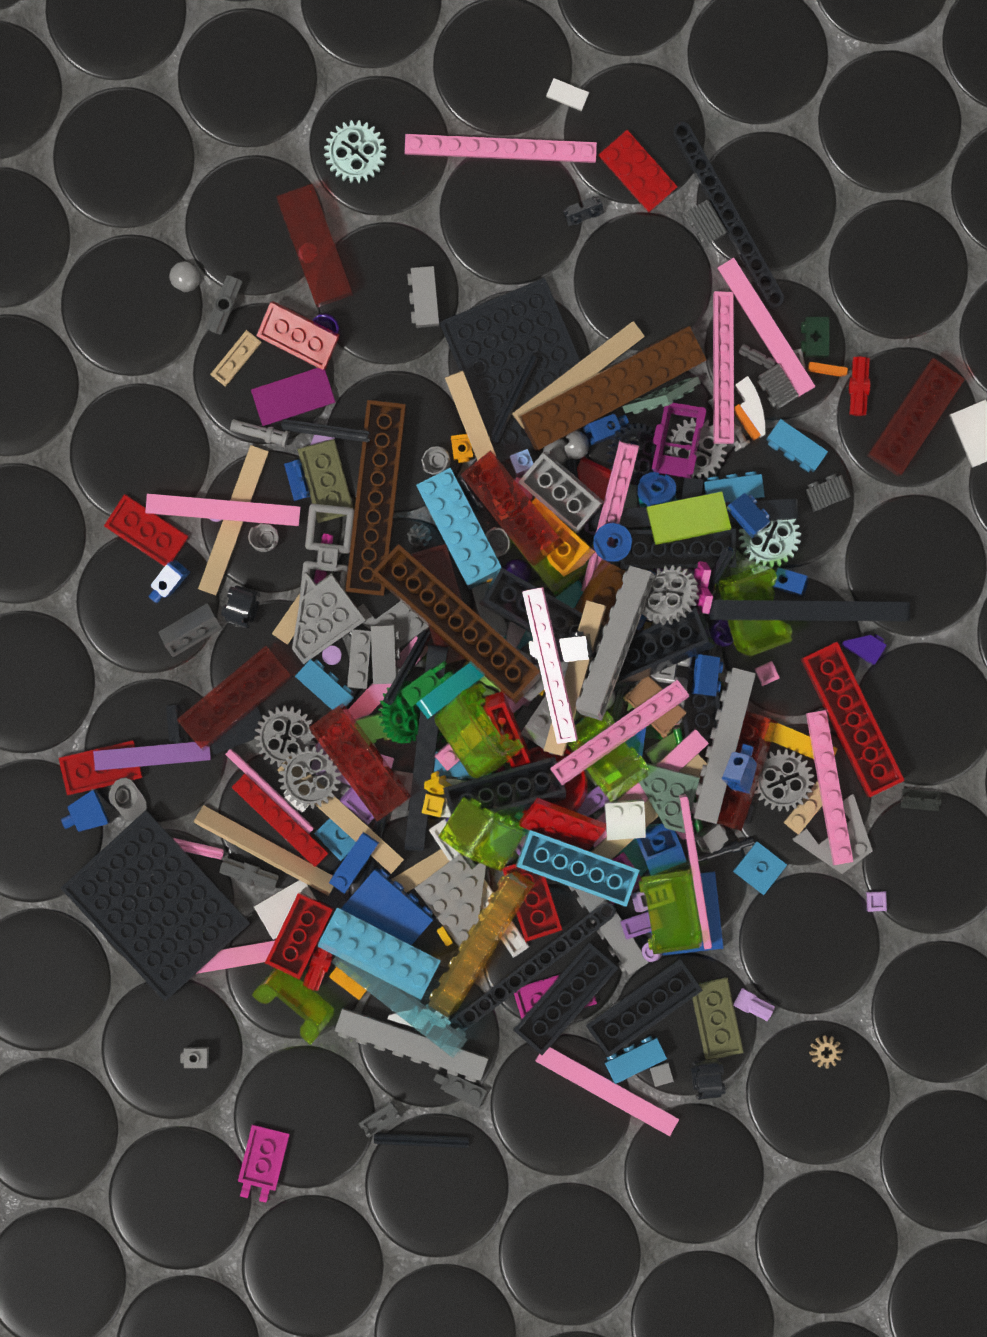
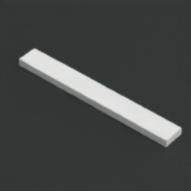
[429,819,529,958]

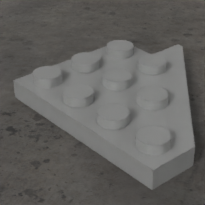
[292,571,366,664]
[414,853,487,949]

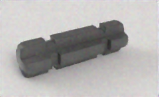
[739,344,775,369]

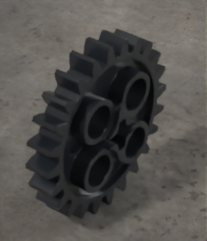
[606,422,664,485]

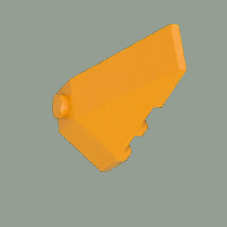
[523,498,595,577]

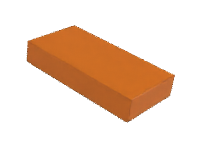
[807,362,848,377]
[734,404,761,440]

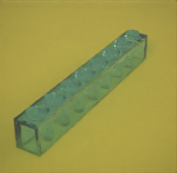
[332,956,468,1059]

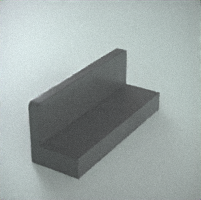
[159,604,222,657]

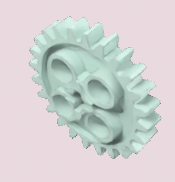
[324,120,386,183]
[738,519,801,568]

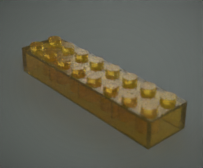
[428,871,535,1018]

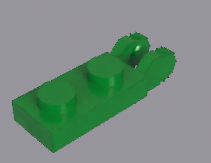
[400,661,454,707]

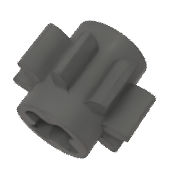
[407,524,432,548]

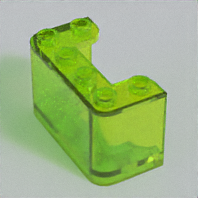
[718,565,792,656]
[434,683,524,778]
[567,711,650,802]
[438,797,526,871]

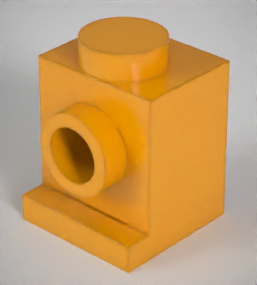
[451,434,473,463]

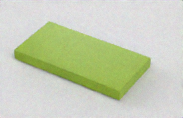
[647,492,731,545]

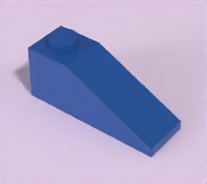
[329,832,379,894]

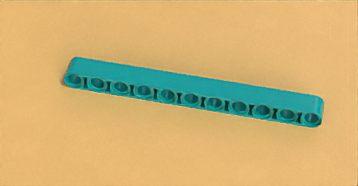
[416,580,583,719]

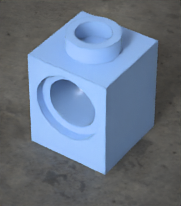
[510,449,533,477]

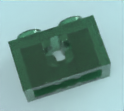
[801,317,829,358]

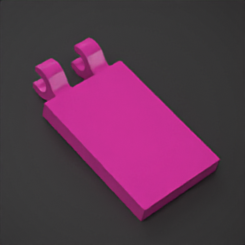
[238,1125,289,1203]

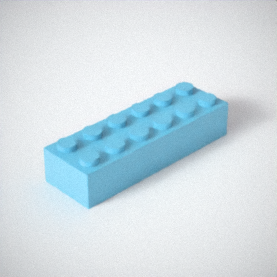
[416,468,502,590]
[516,830,640,907]
[318,908,440,999]

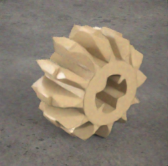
[809,1035,843,1069]

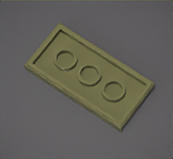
[297,439,354,523]
[692,977,743,1060]

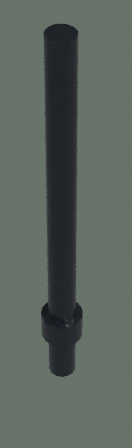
[643,837,754,880]

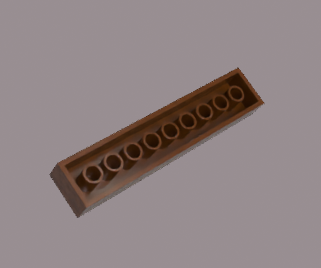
[517,326,707,450]
[346,400,406,597]
[372,544,542,704]

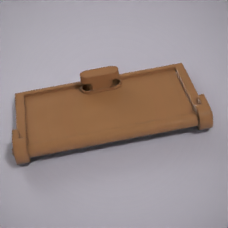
[623,676,687,738]

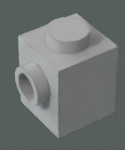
[694,823,729,853]
[180,1047,209,1068]

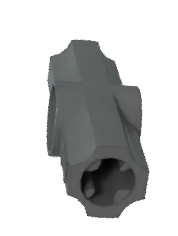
[206,275,242,335]
[219,857,279,891]

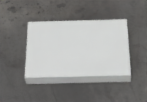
[950,400,987,468]
[254,880,317,940]

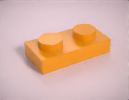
[329,961,371,1000]

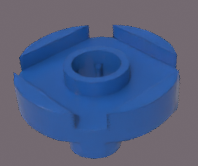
[637,472,676,507]
[593,523,632,562]

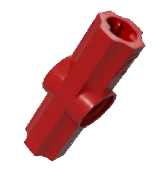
[849,357,870,416]
[303,931,333,991]

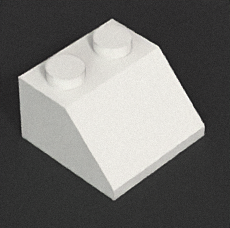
[604,799,646,840]

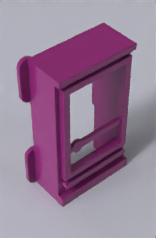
[652,403,706,479]

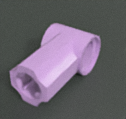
[733,988,775,1021]

